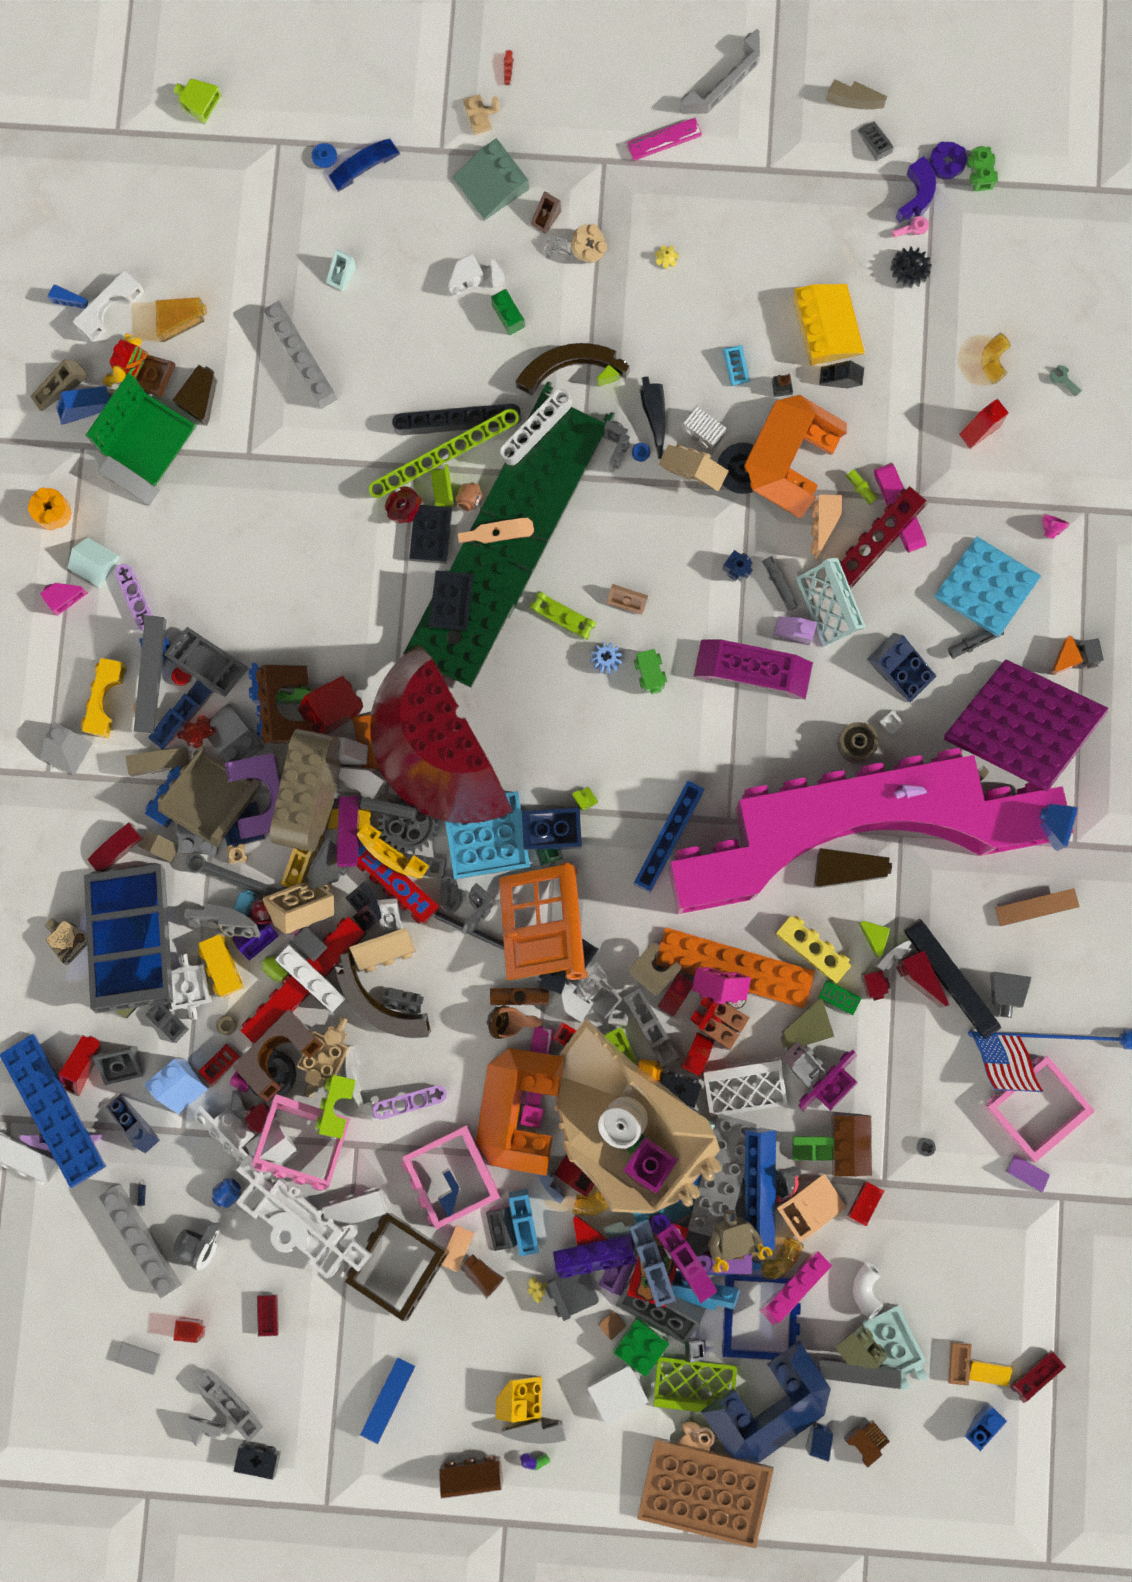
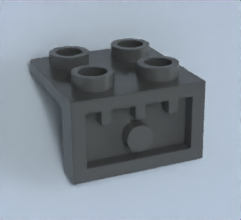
[462,883,494,935]

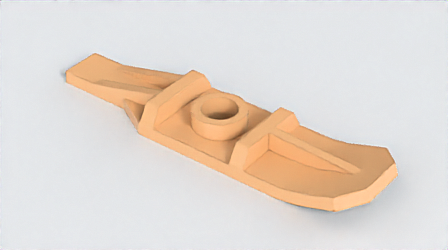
[458,518,534,544]

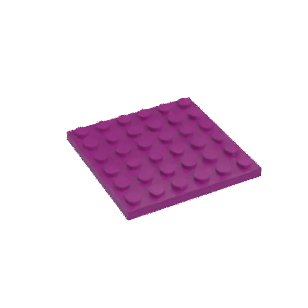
[944,659,1108,792]

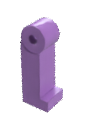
[697,1253,752,1274]

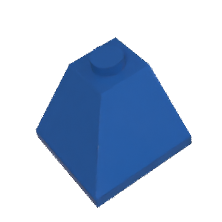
[1039,803,1078,851]

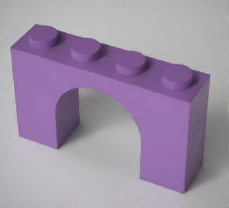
[224,753,281,839]

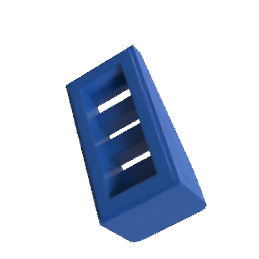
[47,284,89,309]

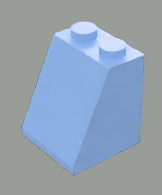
[144,1059,209,1114]

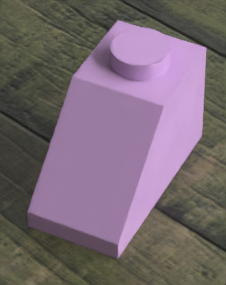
[773,616,817,645]

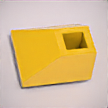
[495,1376,542,1422]

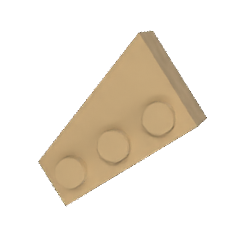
[659,444,728,491]

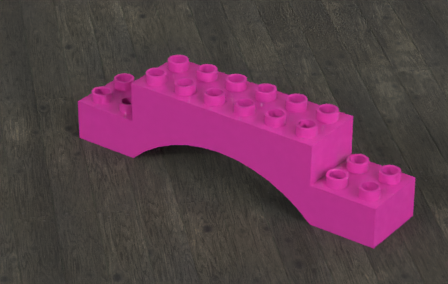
[669,748,1074,914]

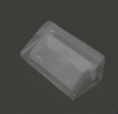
[573,962,608,1004]

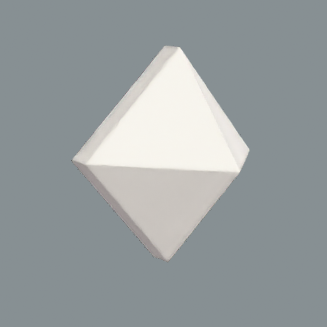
[608,1009,628,1027]

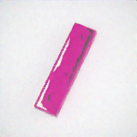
[627,118,702,161]
[521,1027,554,1107]

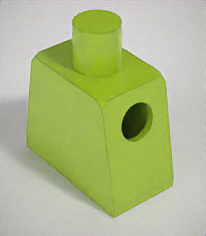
[174,78,222,124]

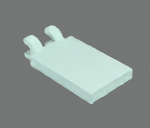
[862,1305,928,1390]

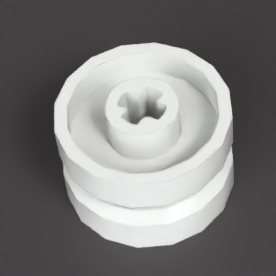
[598,1097,648,1148]

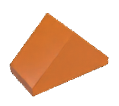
[1050,636,1083,675]

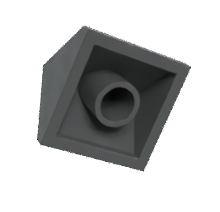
[93,1047,143,1085]

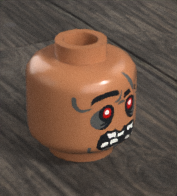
[455,482,483,511]

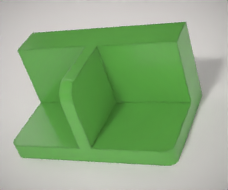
[792,1136,834,1161]

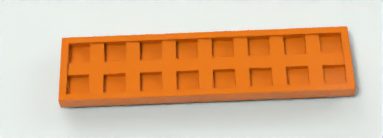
[655,927,815,1009]

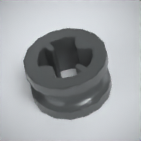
[917,1138,936,1157]

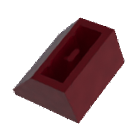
[554,1154,595,1197]

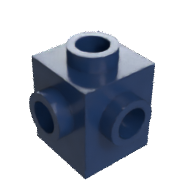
[722,550,753,582]

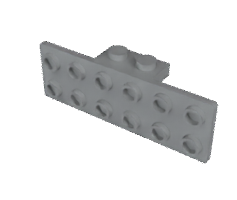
[688,1114,757,1237]

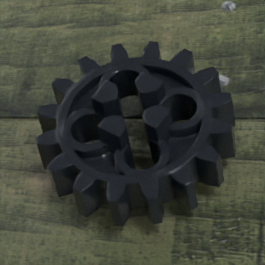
[890,246,932,288]

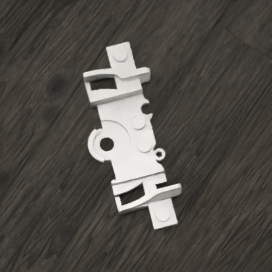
[236,1154,372,1279]

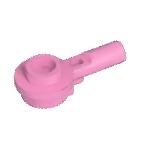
[892,216,929,238]

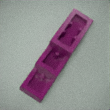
[337,796,360,867]

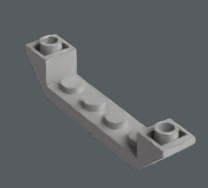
[680,29,760,114]

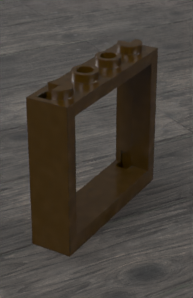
[345,1213,450,1321]

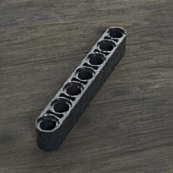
[392,403,521,436]
[903,919,1001,1040]

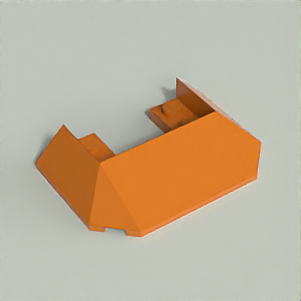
[744,395,847,518]
[476,1048,565,1176]

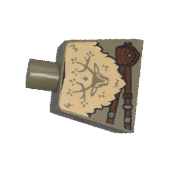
[45,918,87,965]

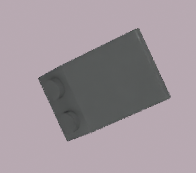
[199,704,264,763]

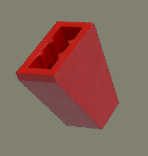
[959,398,1009,449]
[680,1032,715,1076]
[59,1035,101,1097]

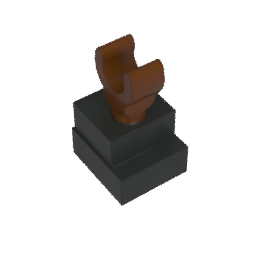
[772,374,793,397]

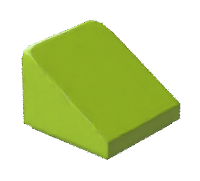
[597,365,619,387]

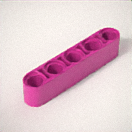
[873,462,927,553]

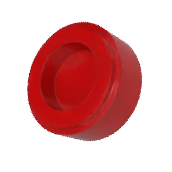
[171,667,192,686]

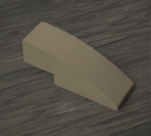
[826,79,887,109]
[125,748,189,777]

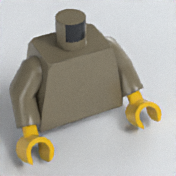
[708,1210,772,1273]

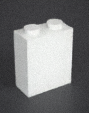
[586,1364,649,1425]

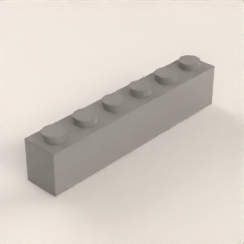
[263,301,338,409]
[99,1184,182,1299]

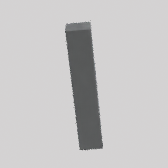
[134,615,167,734]

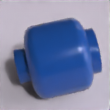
[212,1178,242,1208]

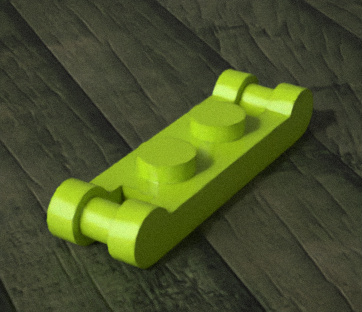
[529,591,597,640]

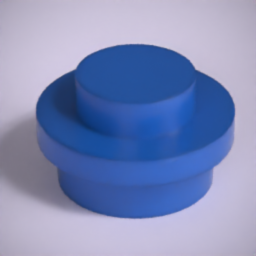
[632,443,650,462]

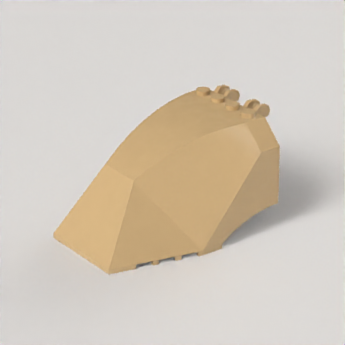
[554,1020,721,1213]

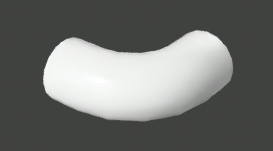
[852,1262,883,1319]

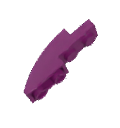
[657,1223,717,1303]

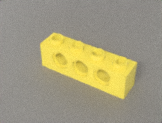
[775,915,852,984]

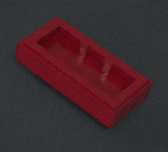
[257,1294,279,1337]

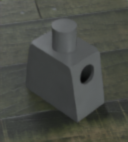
[990,972,1031,1018]

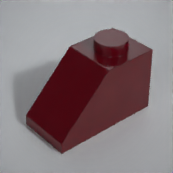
[657,973,693,1017]

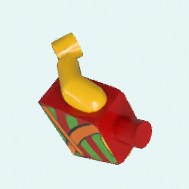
[102,333,148,388]

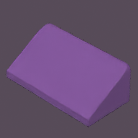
[1005,1154,1050,1193]
[599,1263,636,1296]

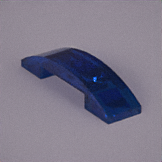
[328,138,400,192]

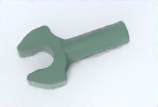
[1049,365,1082,396]

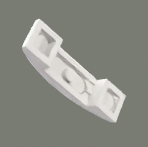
[345,1046,378,1121]

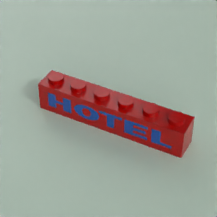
[356,839,441,924]

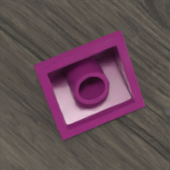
[623,1137,678,1194]

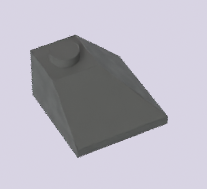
[309,838,348,889]

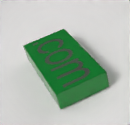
[818,980,862,1016]

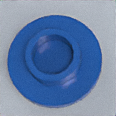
[311,143,337,168]

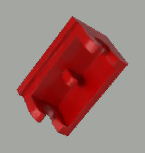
[847,1181,885,1226]

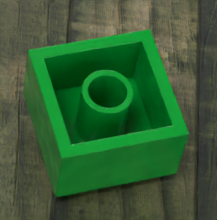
[613,1317,669,1377]

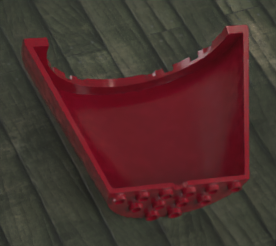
[370,644,513,823]

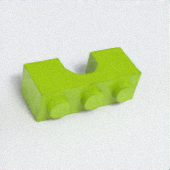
[315,1074,356,1139]

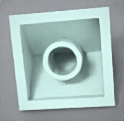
[67,537,120,588]

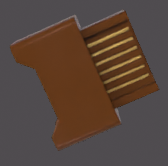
[844,1420,890,1468]

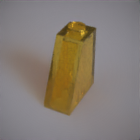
[156,297,207,342]

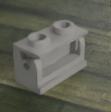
[781,1042,826,1089]

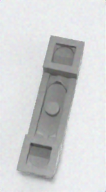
[194,1369,263,1442]

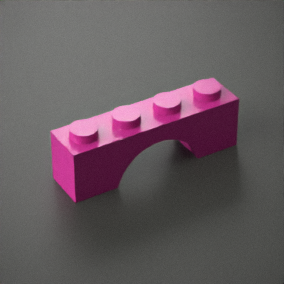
[759,1251,832,1325]

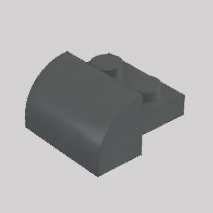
[176,824,218,855]

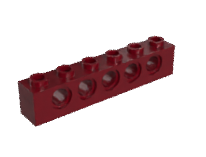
[839,486,927,589]

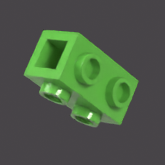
[967,146,998,192]
[634,649,667,695]

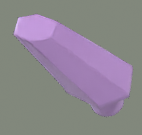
[894,784,927,799]

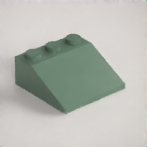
[453,138,529,220]

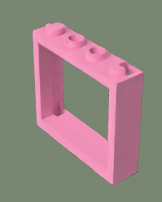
[985,1056,1095,1163]
[251,1094,350,1191]
[401,1125,501,1229]

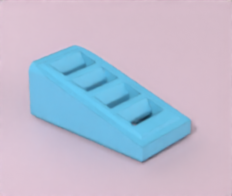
[722,345,750,386]

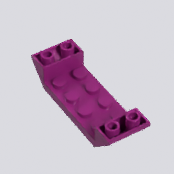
[693,639,813,700]

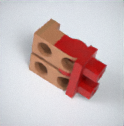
[690,998,750,1050]

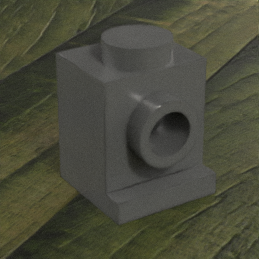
[1076,638,1104,669]

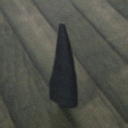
[639,376,666,459]

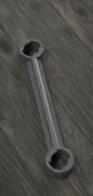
[185,853,287,896]

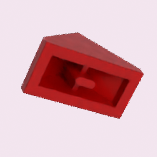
[573,1214,608,1246]

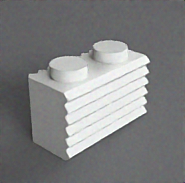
[682,406,726,450]

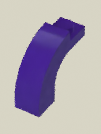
[895,156,936,223]

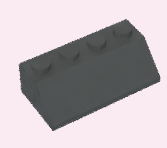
[616,1274,706,1344]

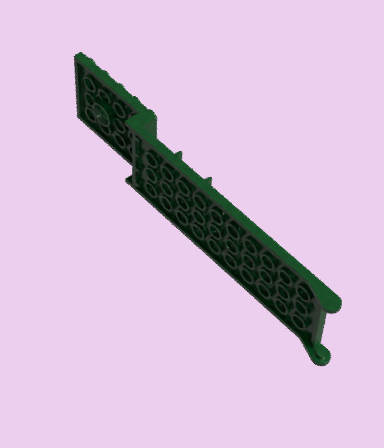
[403,381,615,688]

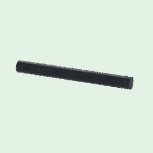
[434,911,504,950]

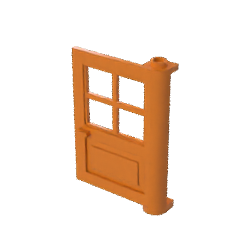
[499,863,588,981]

